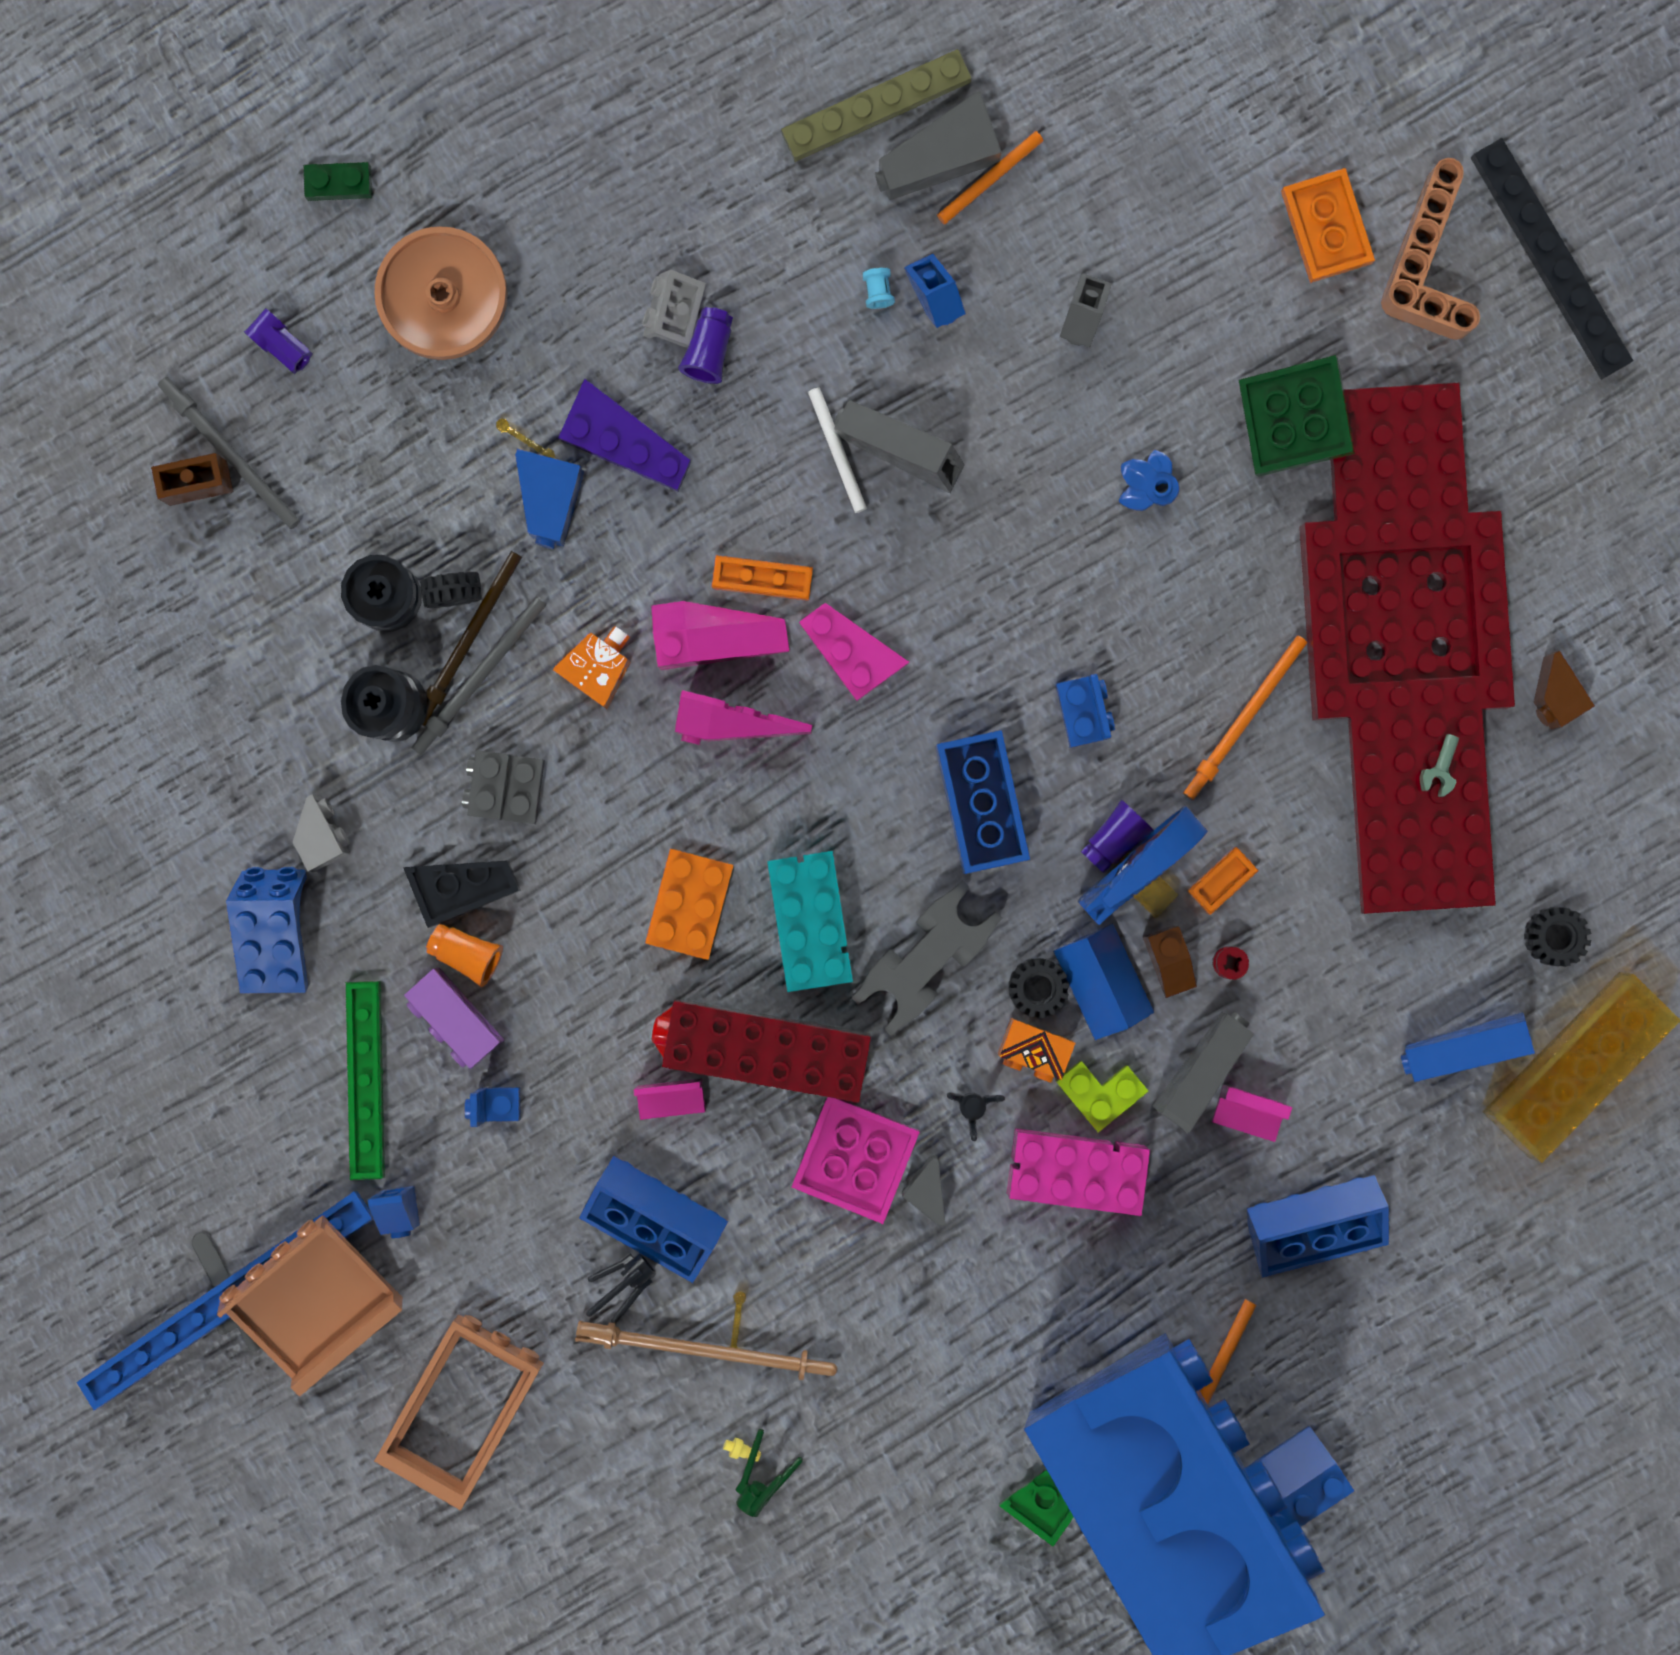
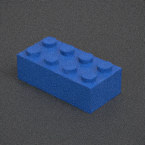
[935,730,1030,874]

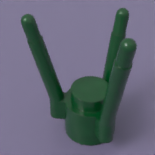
[735,1429,803,1517]

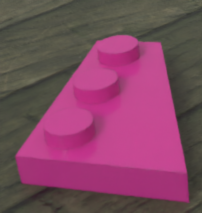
[799,603,909,701]

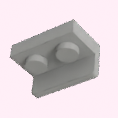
[642,270,706,347]

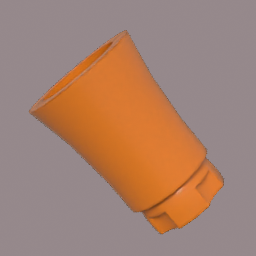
[426,924,503,987]

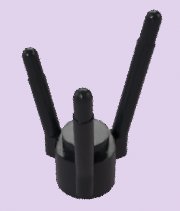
[947,1092,1005,1141]
[586,1253,656,1323]

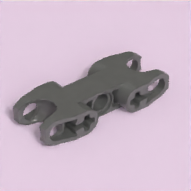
[852,880,1002,1036]

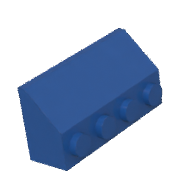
[579,1156,728,1283]
[1247,1175,1389,1278]
[1250,1426,1354,1529]

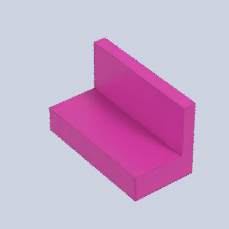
[634,1078,706,1120]
[1211,1084,1292,1142]

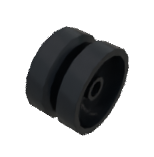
[341,555,422,632]
[341,665,428,742]

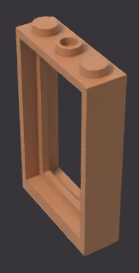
[374,1315,544,1510]

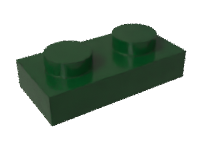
[303,162,372,201]

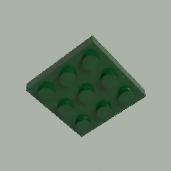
[1239,355,1355,477]

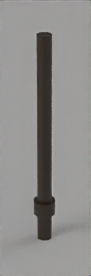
[422,551,522,727]

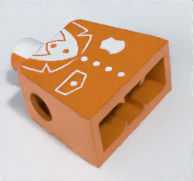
[553,626,631,709]

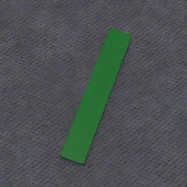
[345,981,385,1180]

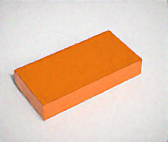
[1187,847,1259,915]

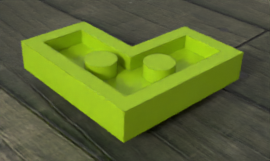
[1055,1060,1148,1133]

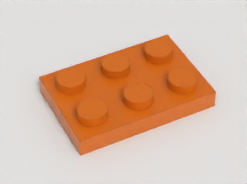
[1281,168,1375,283]
[645,848,734,960]

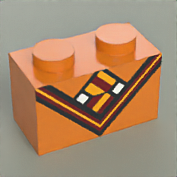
[998,1018,1076,1083]

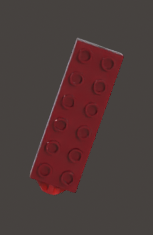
[651,998,871,1103]

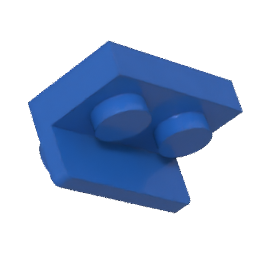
[1055,673,1115,748]

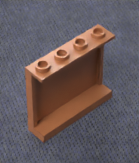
[217,1215,403,1397]

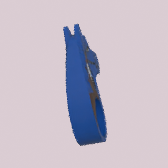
[1077,806,1208,925]

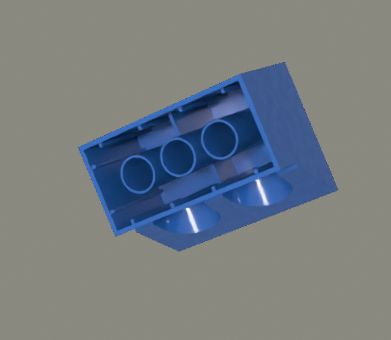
[1024,1333,1325,1655]

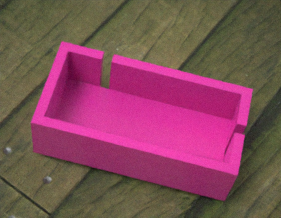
[1006,1128,1150,1216]

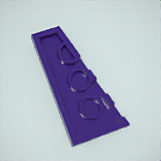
[558,378,691,492]

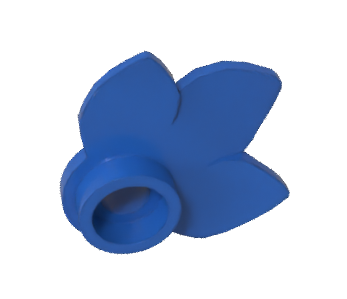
[1119,450,1179,511]

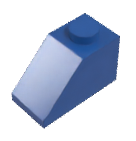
[904,254,966,328]
[368,1186,420,1238]

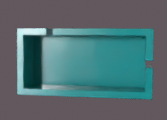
[767,851,853,992]

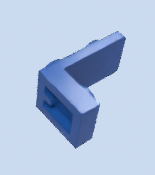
[465,1087,521,1127]

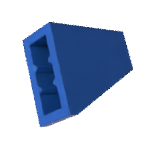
[515,449,584,549]

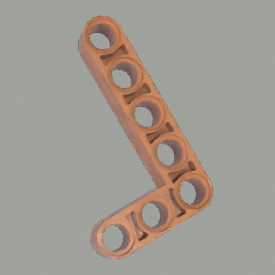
[1381,158,1480,340]

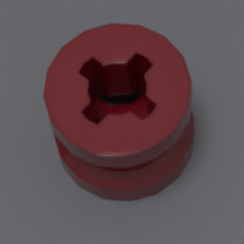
[1212,946,1249,980]

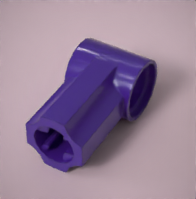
[244,308,313,374]

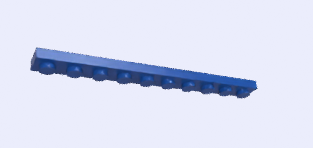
[77,1191,374,1410]

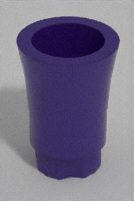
[678,307,733,384]
[1081,800,1154,873]

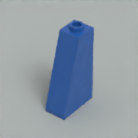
[1401,1012,1535,1082]

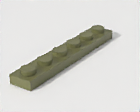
[781,49,971,162]

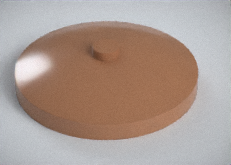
[374,227,508,360]

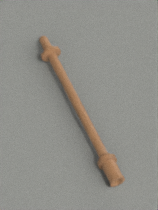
[575,1320,837,1380]

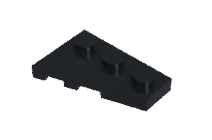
[403,860,521,928]

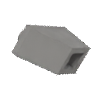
[293,794,350,872]

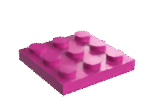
[791,1097,920,1224]

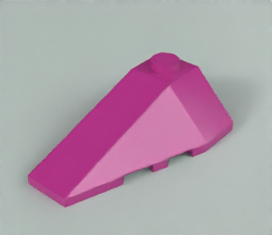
[651,601,790,670]
[675,690,813,745]

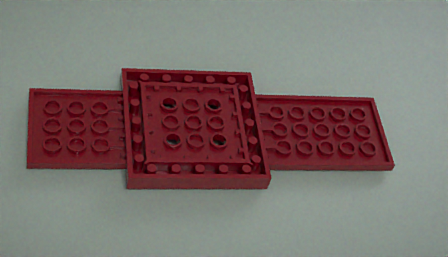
[1299,382,1515,914]

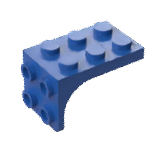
[226,867,308,993]

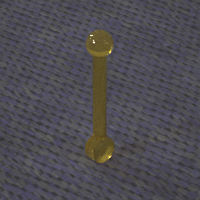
[496,419,555,458]
[730,1291,746,1349]

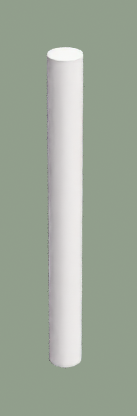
[808,387,867,513]

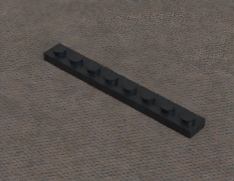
[1471,138,1634,380]

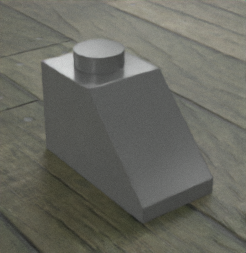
[1060,273,1112,347]

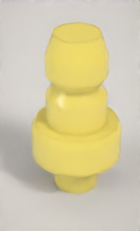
[723,1438,761,1462]

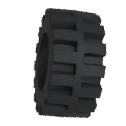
[420,572,483,608]

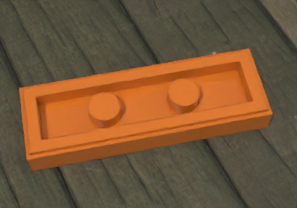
[712,555,813,601]

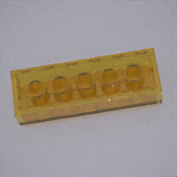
[1482,972,1680,1163]

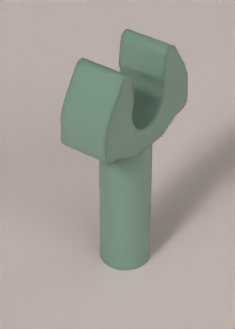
[1419,734,1460,797]

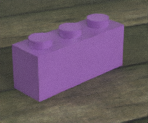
[404,967,504,1069]

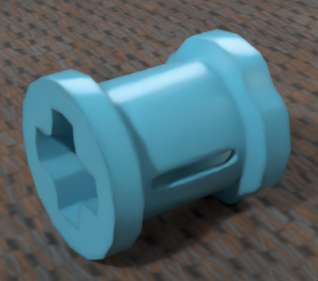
[862,268,895,309]

